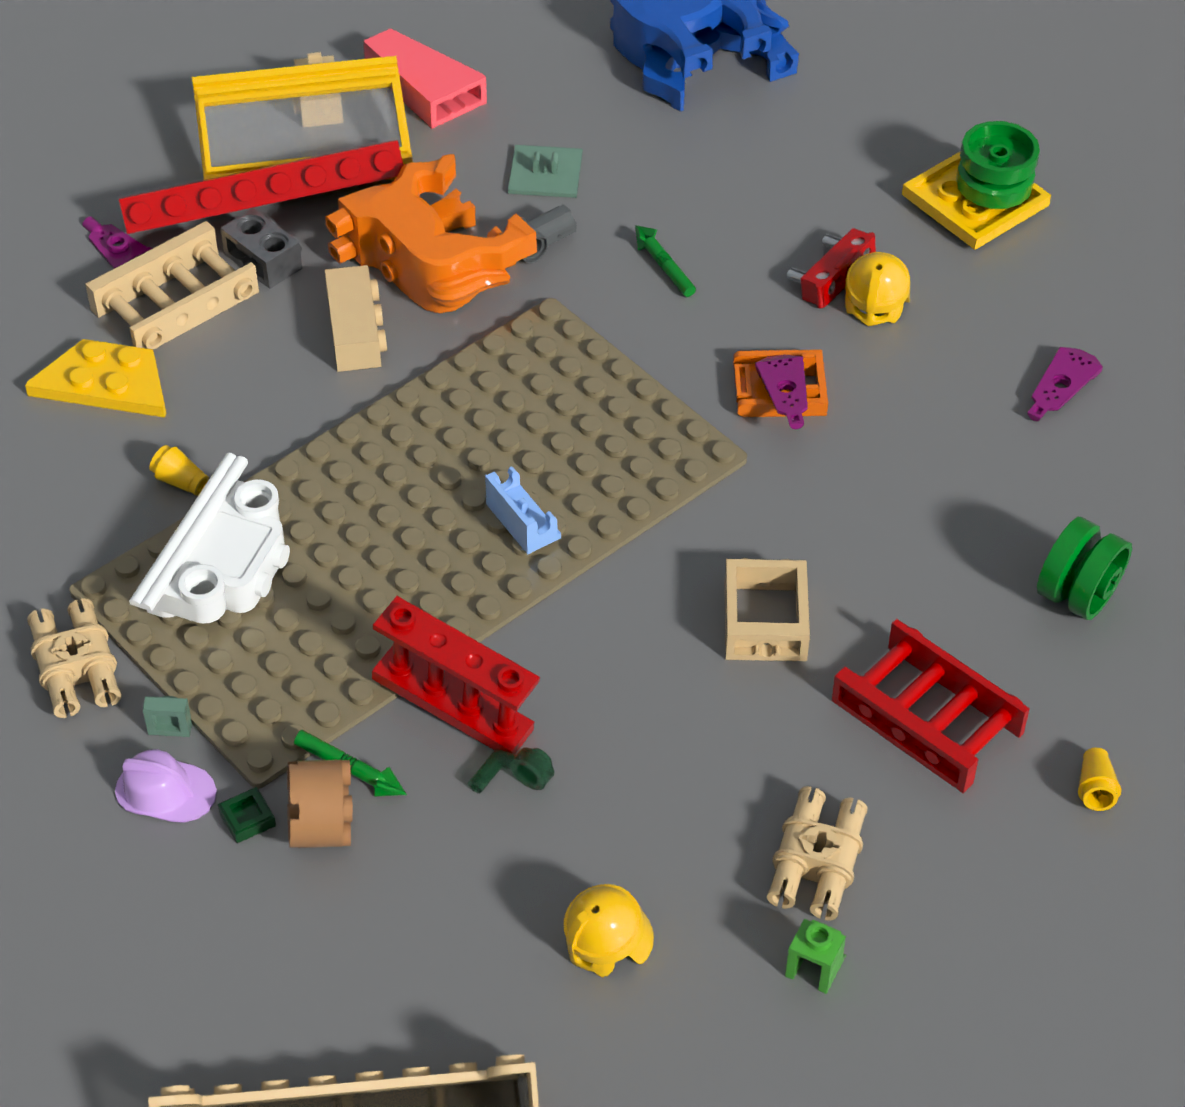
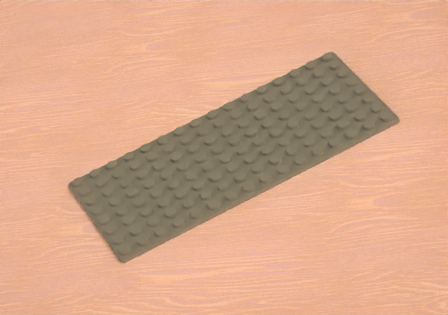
[70,298,747,789]

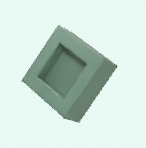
[143,696,192,737]

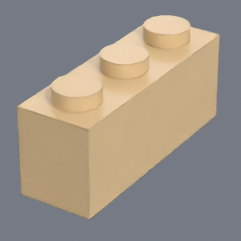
[325,265,387,372]

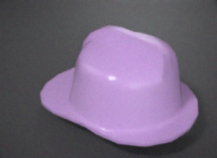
[115,749,217,823]

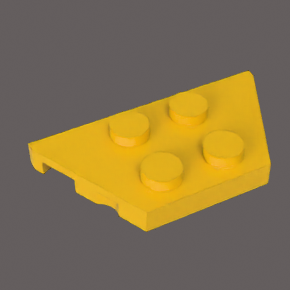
[25,339,166,418]

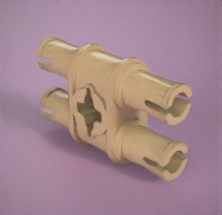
[27,598,122,718]
[767,786,868,921]

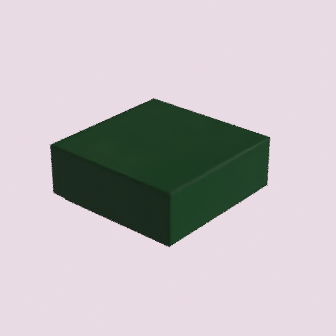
[218,787,276,844]

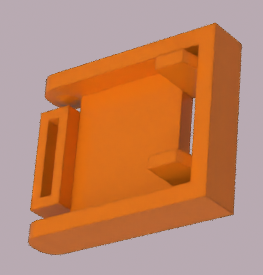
[733,350,828,417]

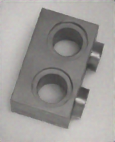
[220,208,302,289]

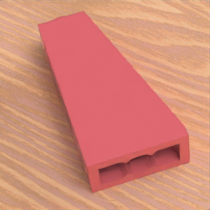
[363,28,487,129]

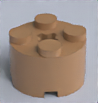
[287,760,353,848]

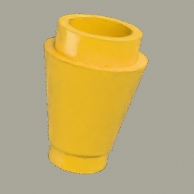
[149,445,209,496]
[1078,747,1121,811]

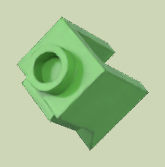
[785,918,846,994]

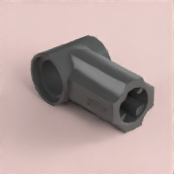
[503,204,576,263]

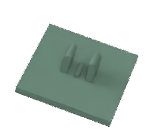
[508,145,583,198]

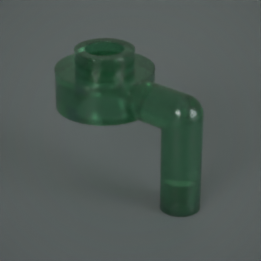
[468,747,554,793]

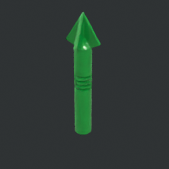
[635,225,696,297]
[294,730,407,797]

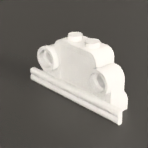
[129,453,290,623]

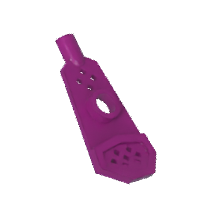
[82,216,153,269]
[1028,347,1103,421]
[755,354,808,429]

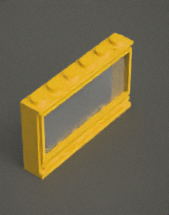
[192,56,413,180]

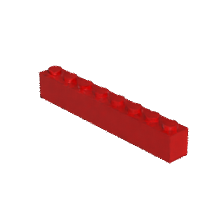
[119,139,403,234]

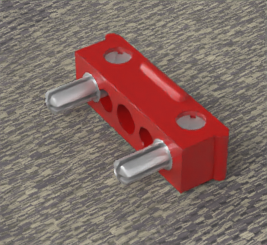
[787,228,876,309]

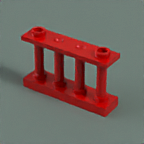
[372,596,540,760]
[831,619,1030,793]

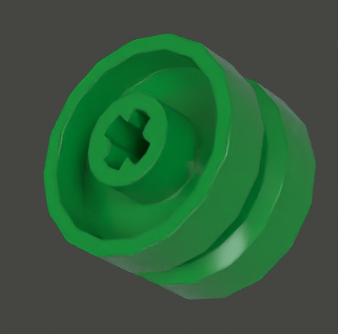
[956,121,1040,209]
[1037,516,1132,620]

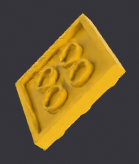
[902,151,1051,250]

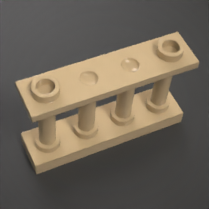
[85,221,259,350]

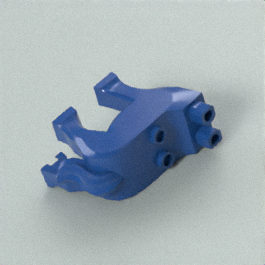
[610,0,799,111]

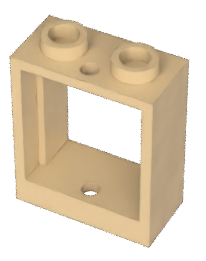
[724,558,810,661]

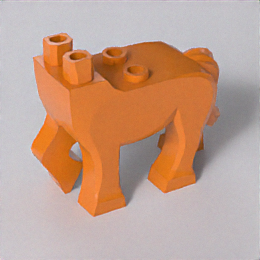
[325,154,537,313]

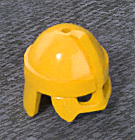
[845,252,910,326]
[564,884,654,977]

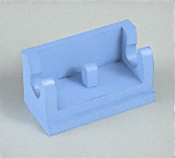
[485,466,561,555]

